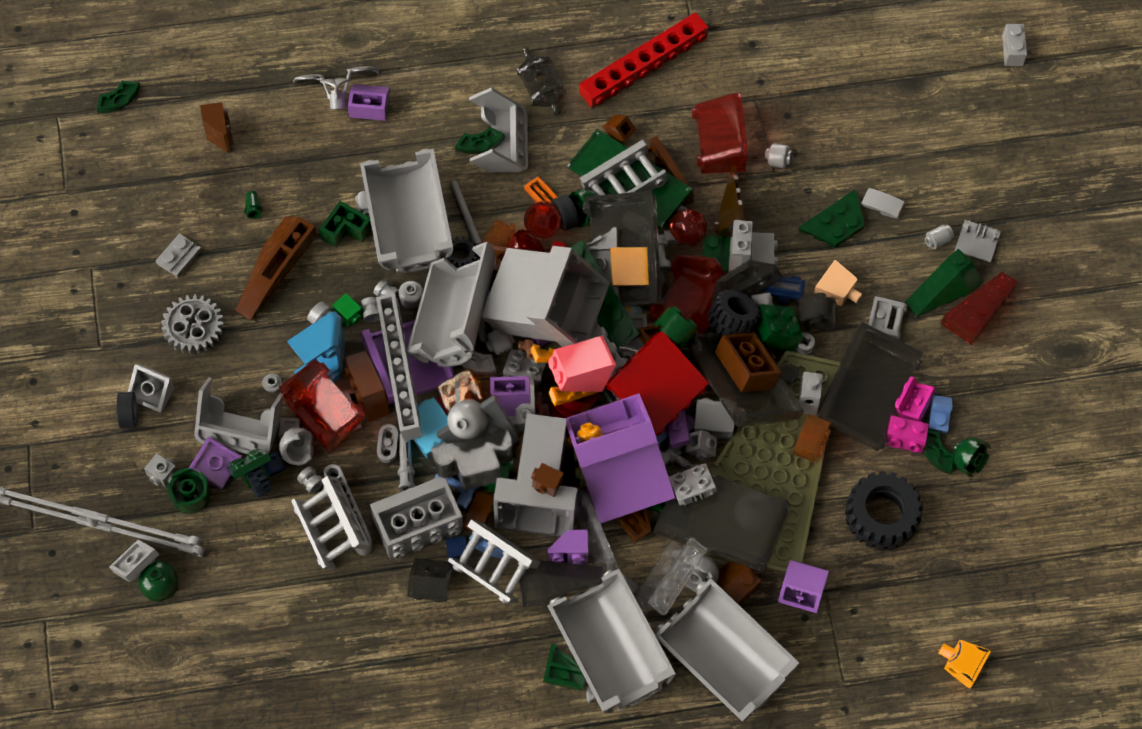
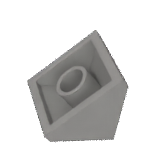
[128,363,175,413]

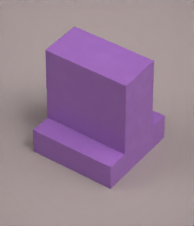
[565,393,675,523]

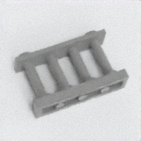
[580,140,668,219]
[292,476,369,570]
[448,520,541,604]

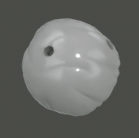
[279,428,313,466]

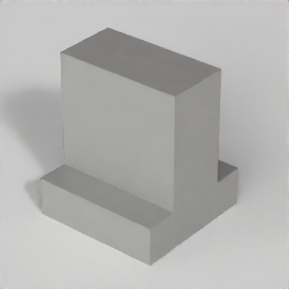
[481,246,610,347]
[494,414,577,537]

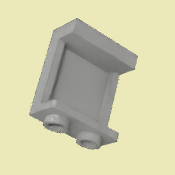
[728,220,753,275]

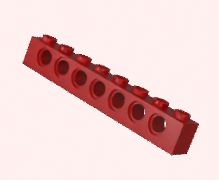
[579,12,709,108]

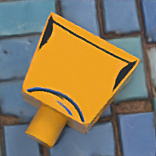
[938,640,991,689]

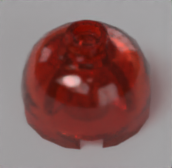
[524,201,561,239]
[669,209,707,246]
[507,229,544,252]

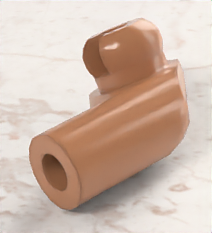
[518,339,535,359]

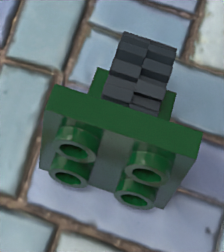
[227,448,272,499]

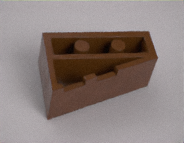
[343,350,390,422]

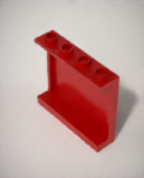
[605,331,709,437]

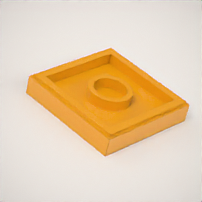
[610,247,650,286]

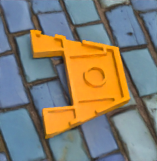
[531,344,598,406]

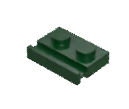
[701,235,731,274]

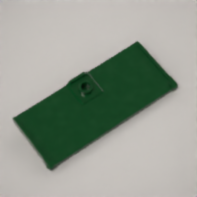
[567,129,694,228]

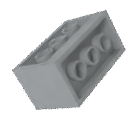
[370,475,463,559]

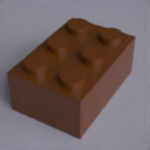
[715,332,781,393]

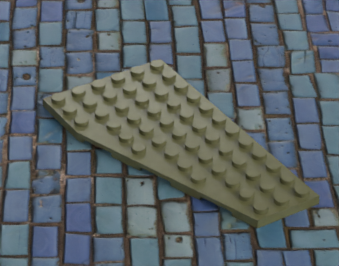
[683,351,842,574]

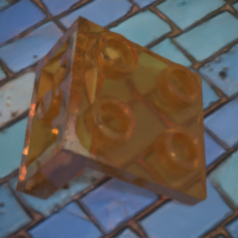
[437,368,488,414]

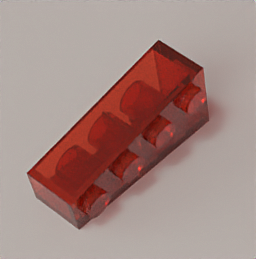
[941,272,1018,345]

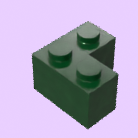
[319,201,372,248]

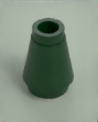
[244,191,263,219]

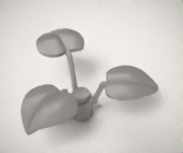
[293,66,379,109]

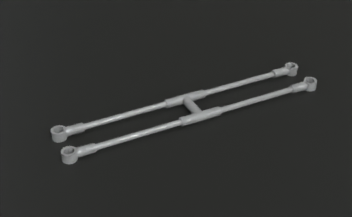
[0,487,205,557]

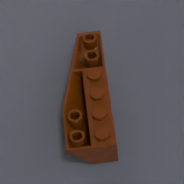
[235,216,317,321]

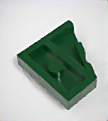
[543,644,585,691]

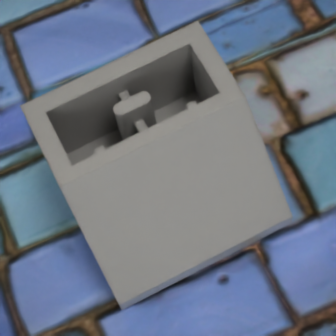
[693,398,736,439]

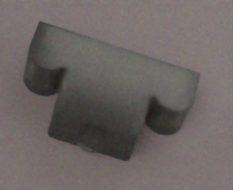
[431,429,513,490]

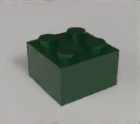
[754,304,803,352]

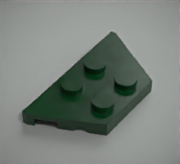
[798,190,865,248]

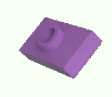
[667,409,691,449]

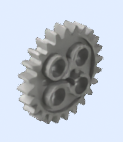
[161,294,224,354]

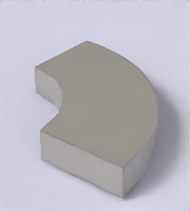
[460,350,496,375]

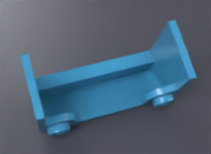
[287,311,345,395]

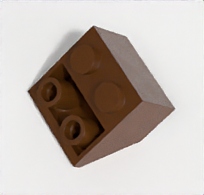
[200,102,234,153]

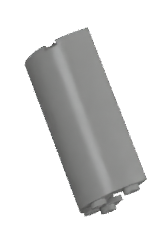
[360,149,453,273]
[407,242,496,367]
[547,569,676,714]
[654,578,799,722]

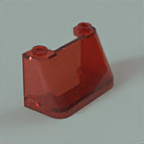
[692,93,748,174]
[649,254,727,338]
[279,359,366,453]

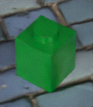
[332,293,363,328]

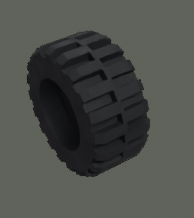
[845,471,923,550]

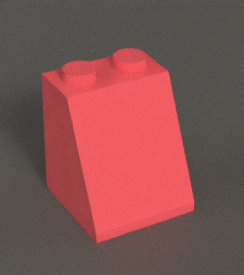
[548,336,616,392]

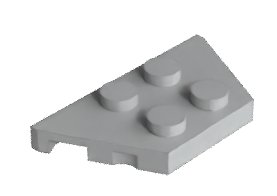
[586,227,620,299]

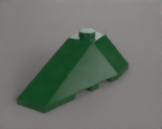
[904,249,983,317]

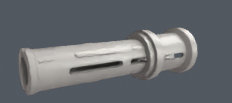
[398,434,416,492]

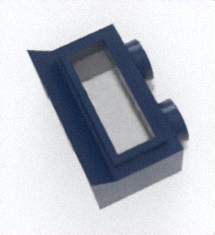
[765,273,806,307]

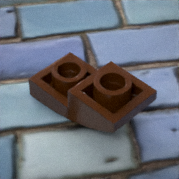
[463,491,494,531]

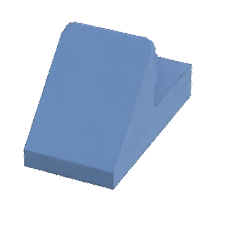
[928,395,953,434]

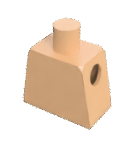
[814,260,862,306]

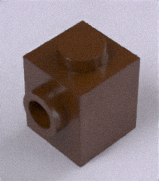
[603,115,636,142]
[531,463,564,497]

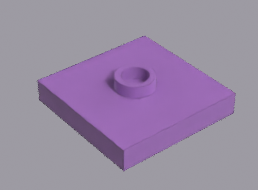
[189,436,242,490]

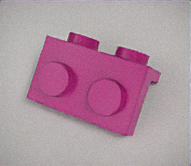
[895,376,936,422]
[885,415,929,453]

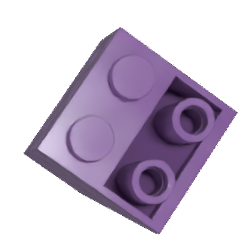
[348,84,390,121]
[490,376,530,416]
[548,530,588,569]
[778,560,829,613]

